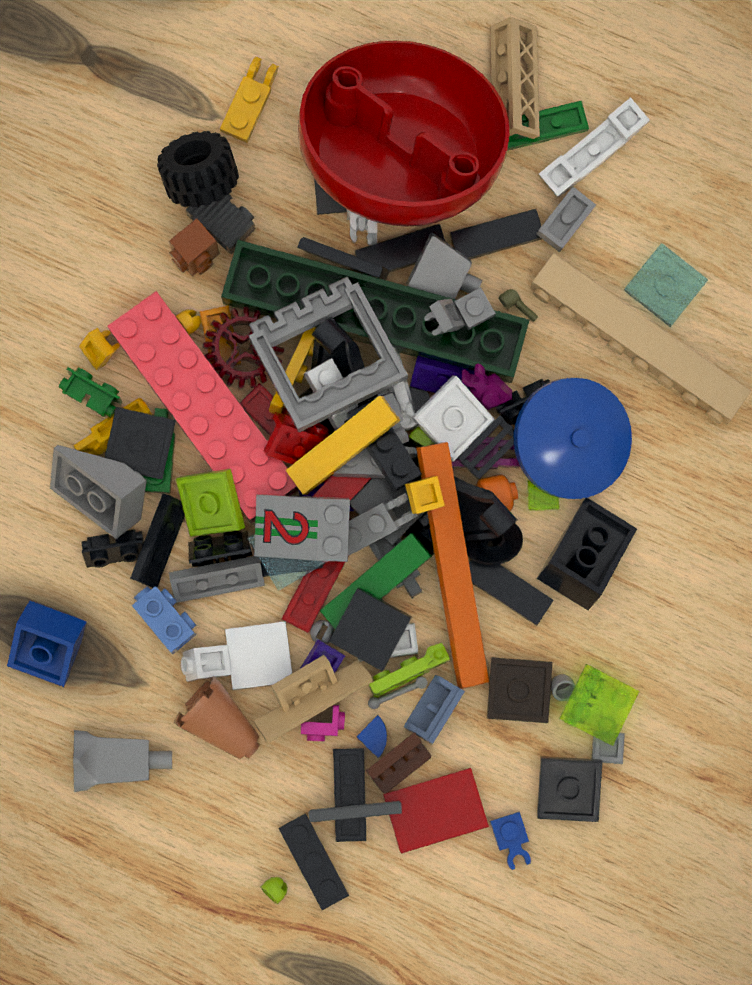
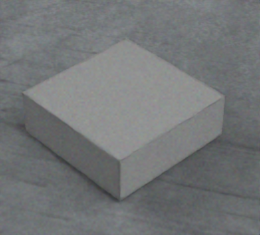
[591,731,625,764]

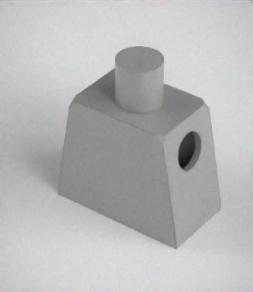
[406,232,482,299]

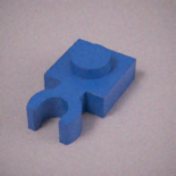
[490,812,531,870]

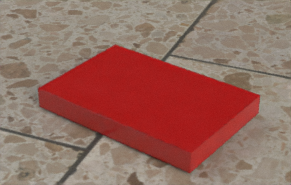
[383,768,489,854]

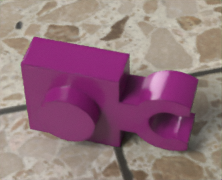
[462,363,512,410]

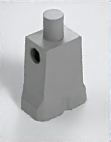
[73,730,172,792]

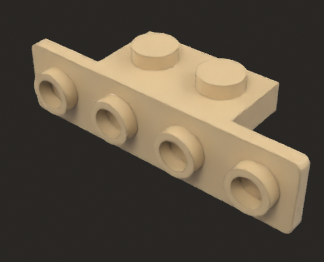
[254,655,373,742]

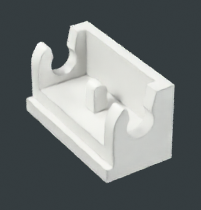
[347,209,377,246]

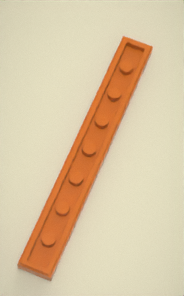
[416,442,489,689]

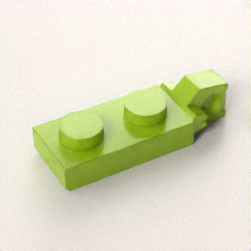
[369,643,450,698]

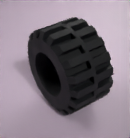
[157,131,239,208]

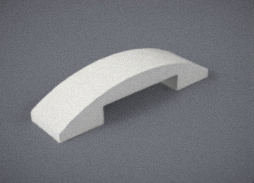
[539,97,650,197]

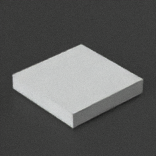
[411,376,495,462]
[225,621,292,690]

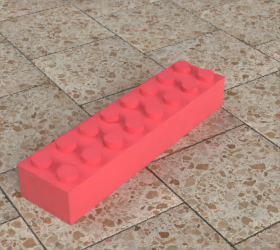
[107,291,299,524]

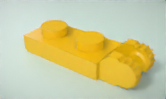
[220,56,279,143]

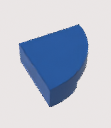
[357,715,387,758]

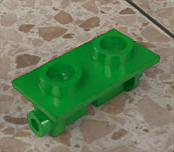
[59,367,122,418]

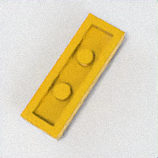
[269,327,316,414]

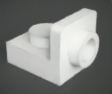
[181,645,231,682]

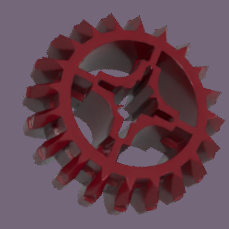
[203,307,284,389]

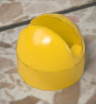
[175,309,201,335]

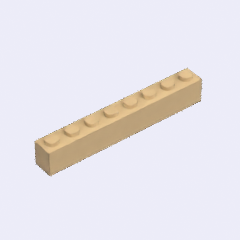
[530,253,751,425]

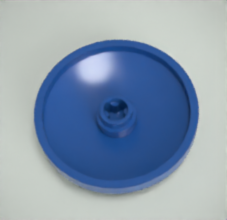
[514,378,632,499]

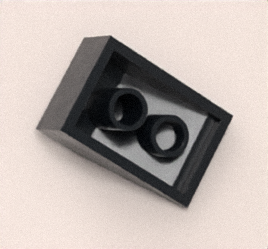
[537,498,637,610]

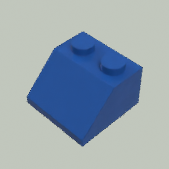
[7,600,87,687]

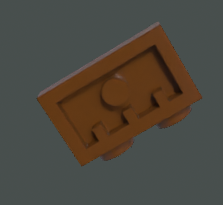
[366,732,431,794]

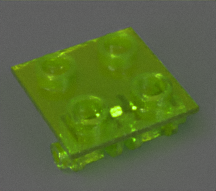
[559,664,639,746]

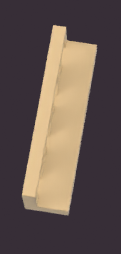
[490,17,540,139]

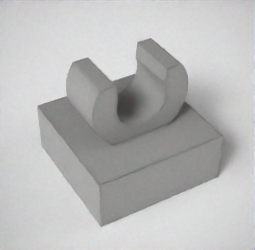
[424,298,466,335]

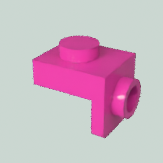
[301,705,345,742]

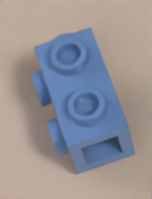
[132,586,196,654]

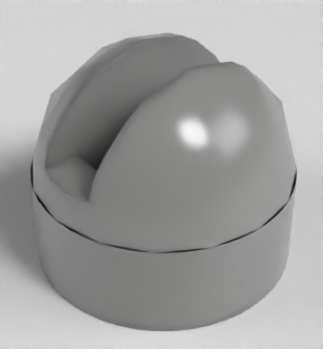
[310,620,334,644]
[551,674,577,701]

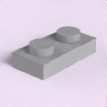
[536,187,596,252]

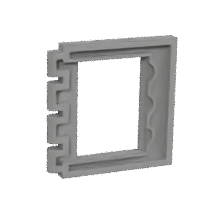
[249,277,408,433]

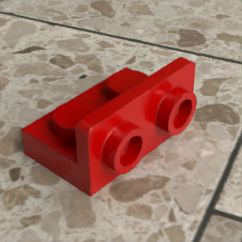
[263,412,330,465]

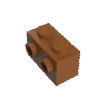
[169,218,220,277]

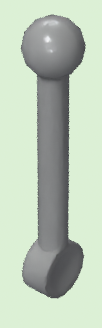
[368,677,428,709]

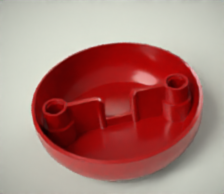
[298,40,510,227]

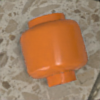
[476,474,518,511]

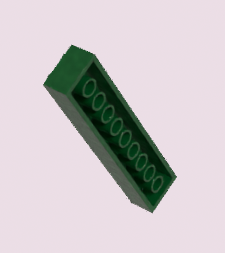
[221,240,530,383]

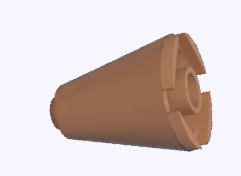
[174,676,260,759]

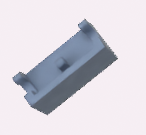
[404,675,465,744]

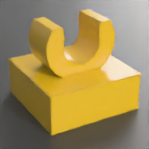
[79,328,120,370]
[405,476,445,514]

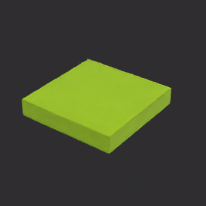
[176,469,245,537]

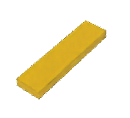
[286,395,400,495]

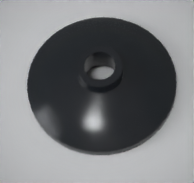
[465,524,523,565]

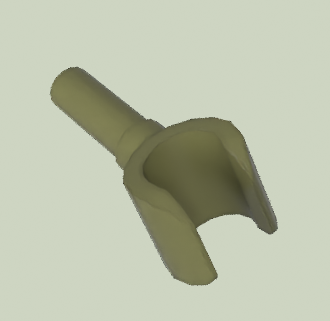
[499,289,538,322]

